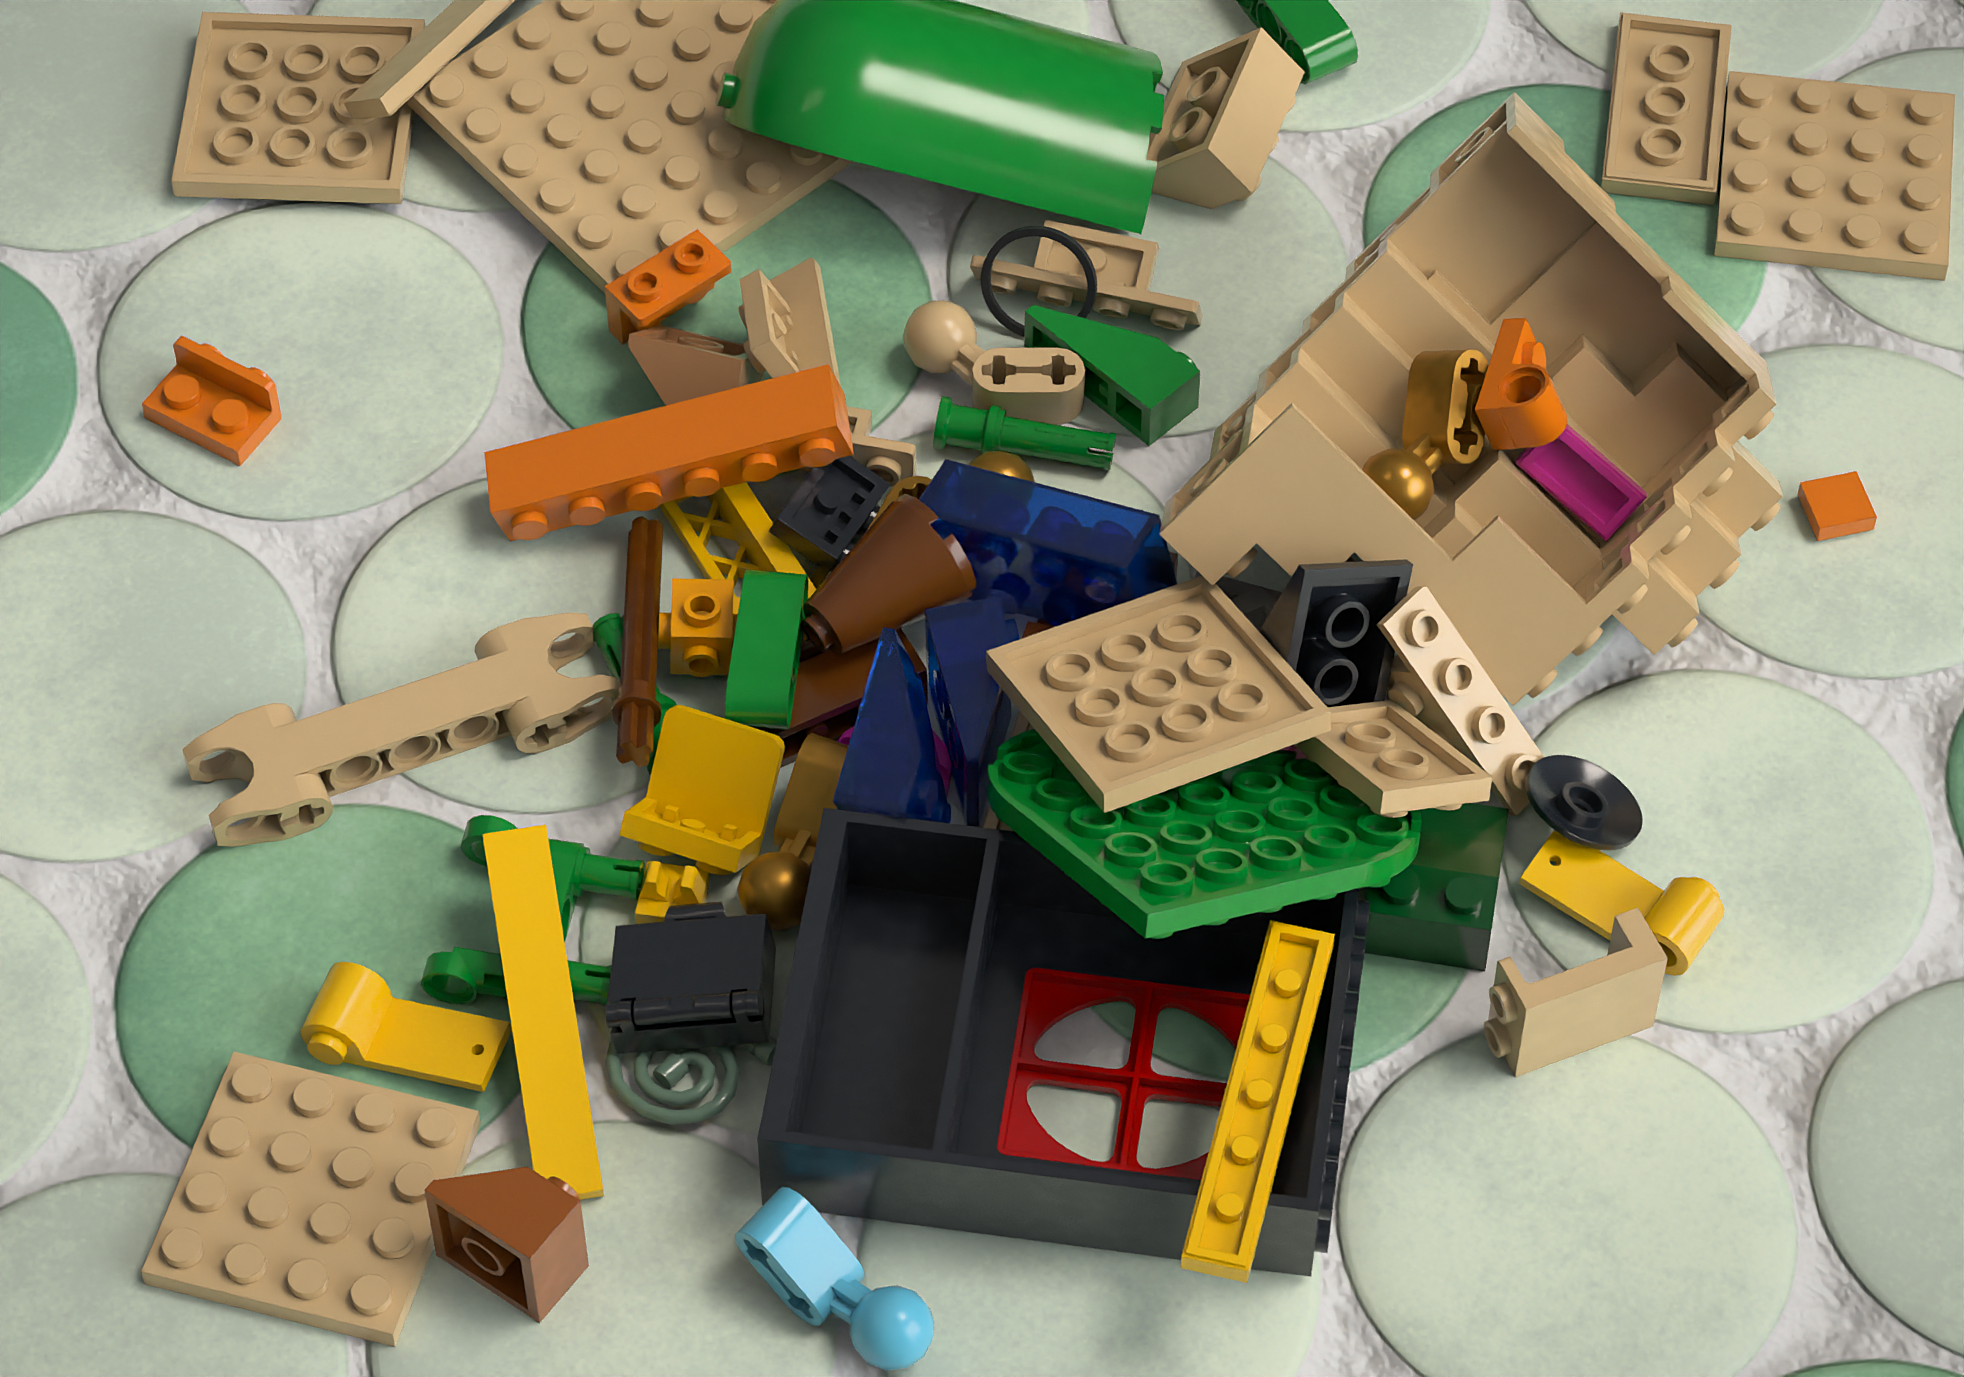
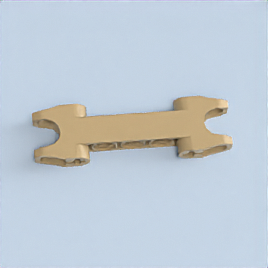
[182,613,620,847]

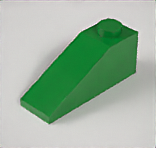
[1024,305,1200,446]

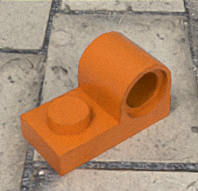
[1475,318,1568,450]

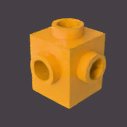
[658,578,738,677]

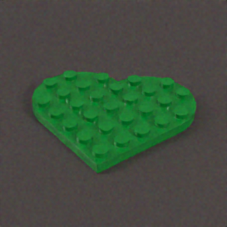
[986,728,1422,938]

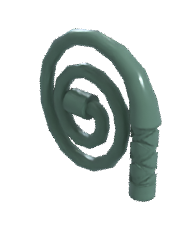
[605,1036,777,1125]

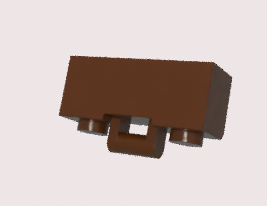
[753,629,928,768]

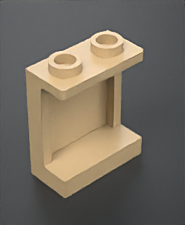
[1484,908,1668,1077]

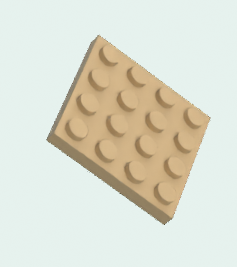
[171,12,425,204]
[1714,71,1955,281]
[986,576,1331,813]
[141,1052,481,1347]

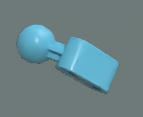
[735,1187,935,1371]

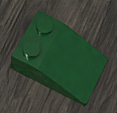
[1365,803,1509,971]

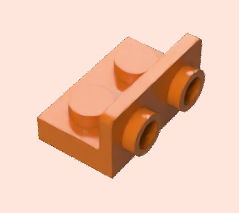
[605,229,731,344]
[142,336,282,466]

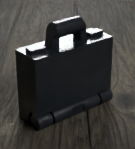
[605,901,776,1054]

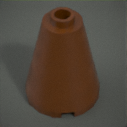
[801,494,976,654]

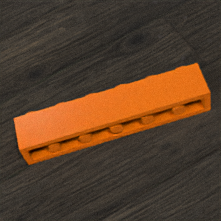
[484,364,854,542]

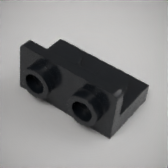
[768,456,891,589]

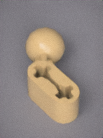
[903,301,1085,425]

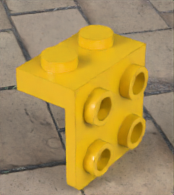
[619,705,785,875]

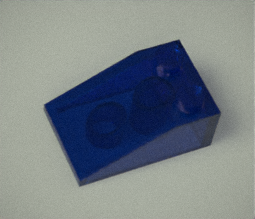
[925,596,1020,827]
[833,627,951,823]

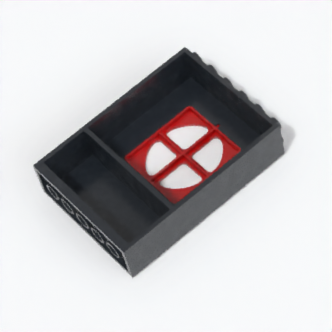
[757,808,1371,1277]

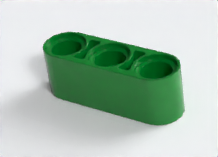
[1236,0,1358,84]
[725,570,809,730]

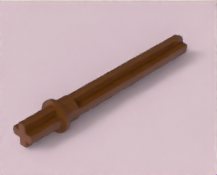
[611,516,663,767]

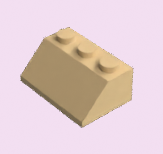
[1146,27,1304,209]

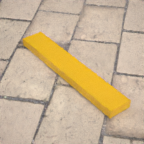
[482,824,604,1200]
[1181,920,1334,1283]

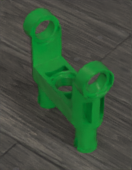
[421,815,645,1006]

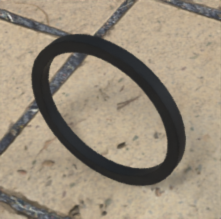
[981,226,1097,337]

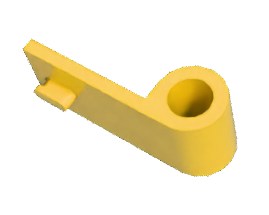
[1518,830,1725,976]
[300,962,512,1092]

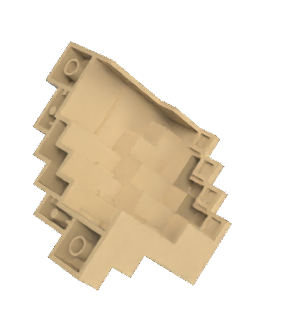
[1159,92,1783,706]

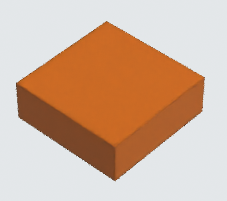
[1797,471,1877,541]

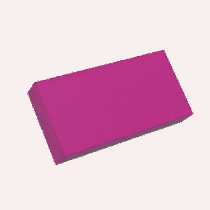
[1515,424,1647,541]

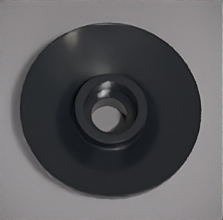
[1525,755,1643,850]

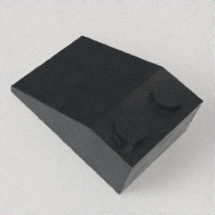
[1259,559,1413,707]

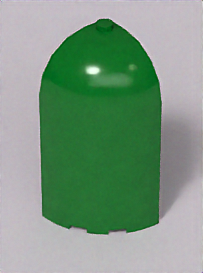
[716,0,1164,234]

